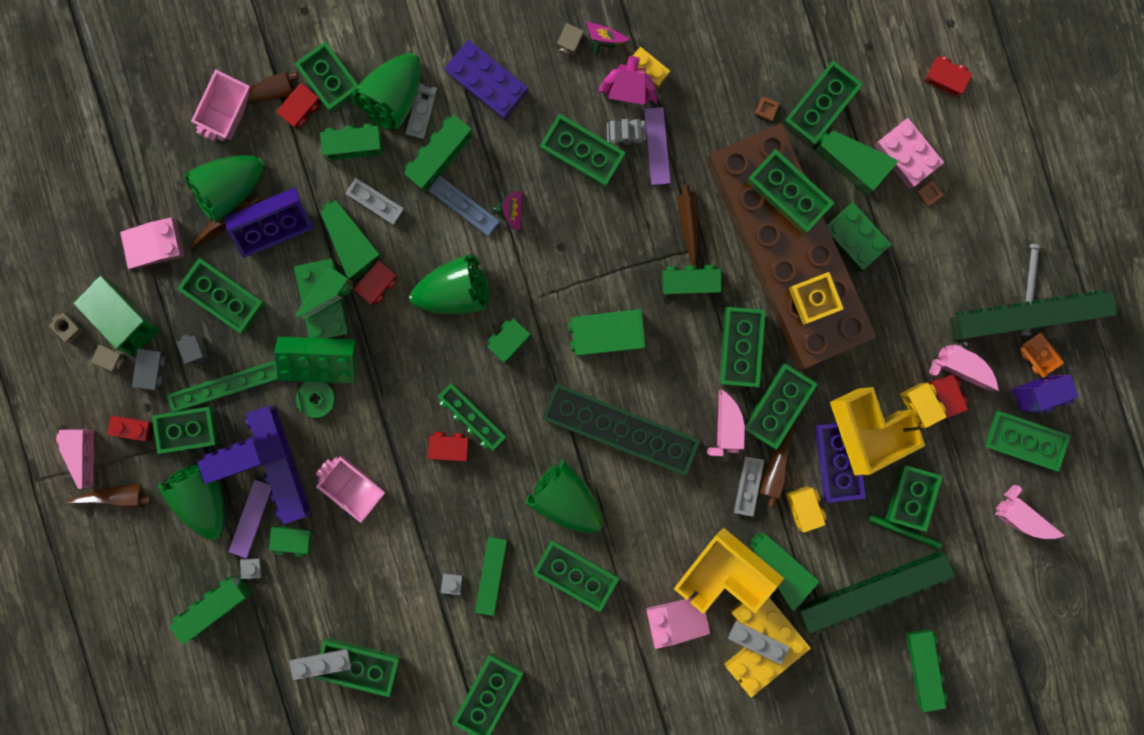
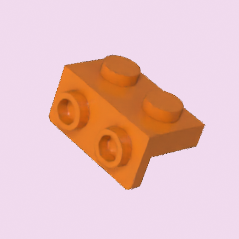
[1020,331,1065,379]

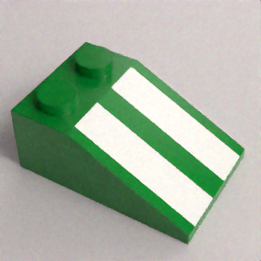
[295,266,353,319]

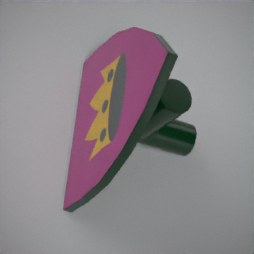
[585,22,630,55]
[493,191,523,231]

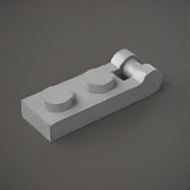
[406,83,438,140]

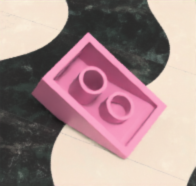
[120,218,185,269]
[56,429,94,489]
[646,597,710,649]

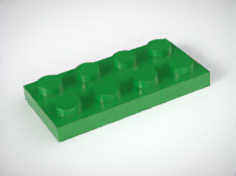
[984,411,1071,472]

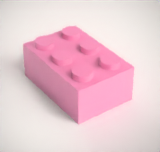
[874,118,944,190]

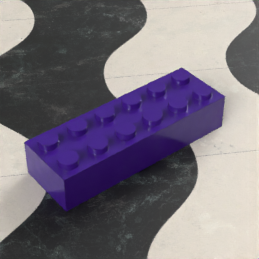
[245,406,312,524]

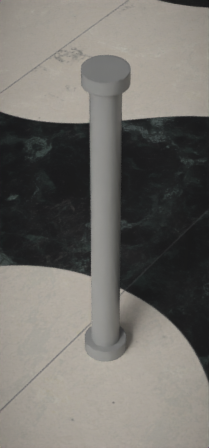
[1020,244,1042,336]

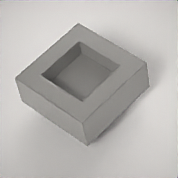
[240,558,262,579]
[441,573,463,595]

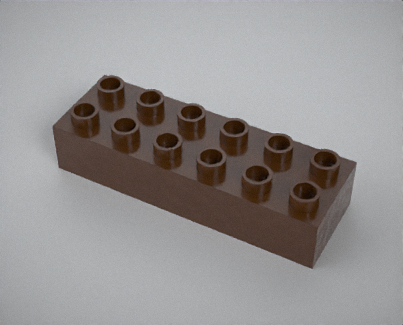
[706,123,876,370]

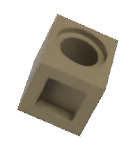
[557,23,584,56]
[49,312,84,343]
[91,344,125,372]

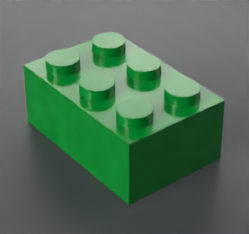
[294,41,358,114]
[320,123,385,161]
[827,202,892,272]
[152,407,220,454]
[885,464,943,532]

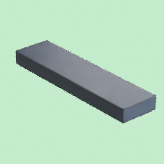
[428,175,500,237]

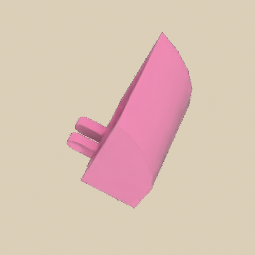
[191,69,250,141]
[929,345,999,391]
[707,390,745,456]
[316,456,385,523]
[995,485,1065,539]

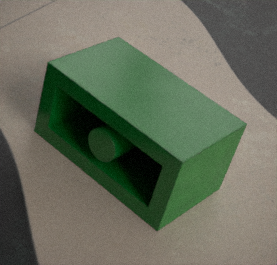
[269,526,313,557]

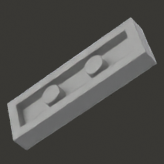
[345,178,404,225]
[734,456,764,517]
[728,621,789,664]
[289,649,352,680]

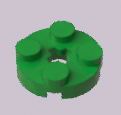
[296,382,335,418]

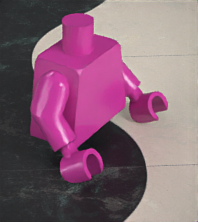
[598,56,657,105]

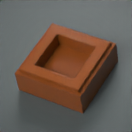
[754,96,780,122]
[916,180,944,207]

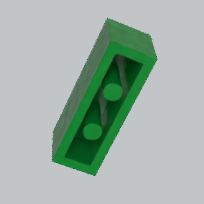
[662,265,721,294]

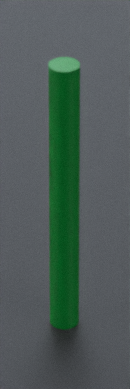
[868,514,943,550]

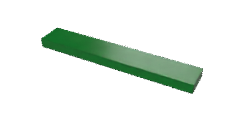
[167,361,278,412]

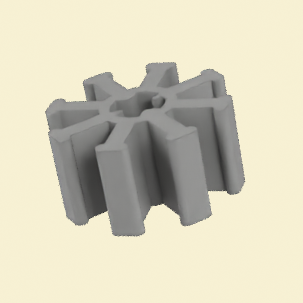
[607,119,646,145]

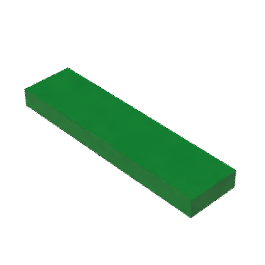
[475,536,507,616]

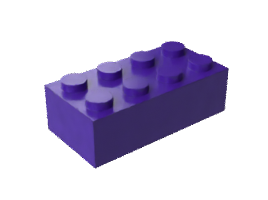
[444,40,529,121]
[224,187,314,258]
[1011,374,1079,413]
[814,423,866,503]
[198,433,286,484]

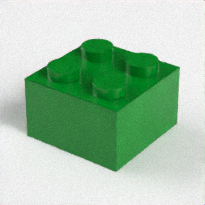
[487,318,531,364]

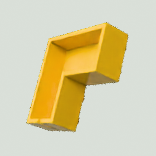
[830,387,925,475]
[674,528,784,614]
[725,598,811,698]

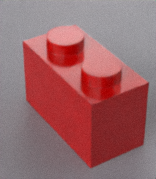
[924,57,972,97]
[276,83,321,130]
[354,260,398,305]
[928,374,968,418]
[107,416,154,441]
[428,432,469,461]

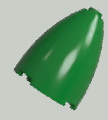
[351,53,421,130]
[183,155,265,224]
[409,254,490,315]
[525,459,603,533]
[157,463,225,541]

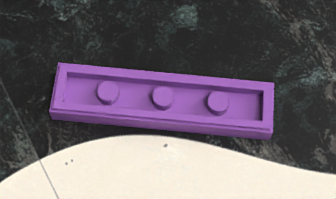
[644,107,670,186]
[229,479,272,558]

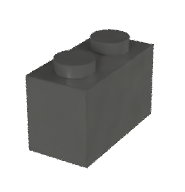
[176,333,211,365]
[132,349,167,390]

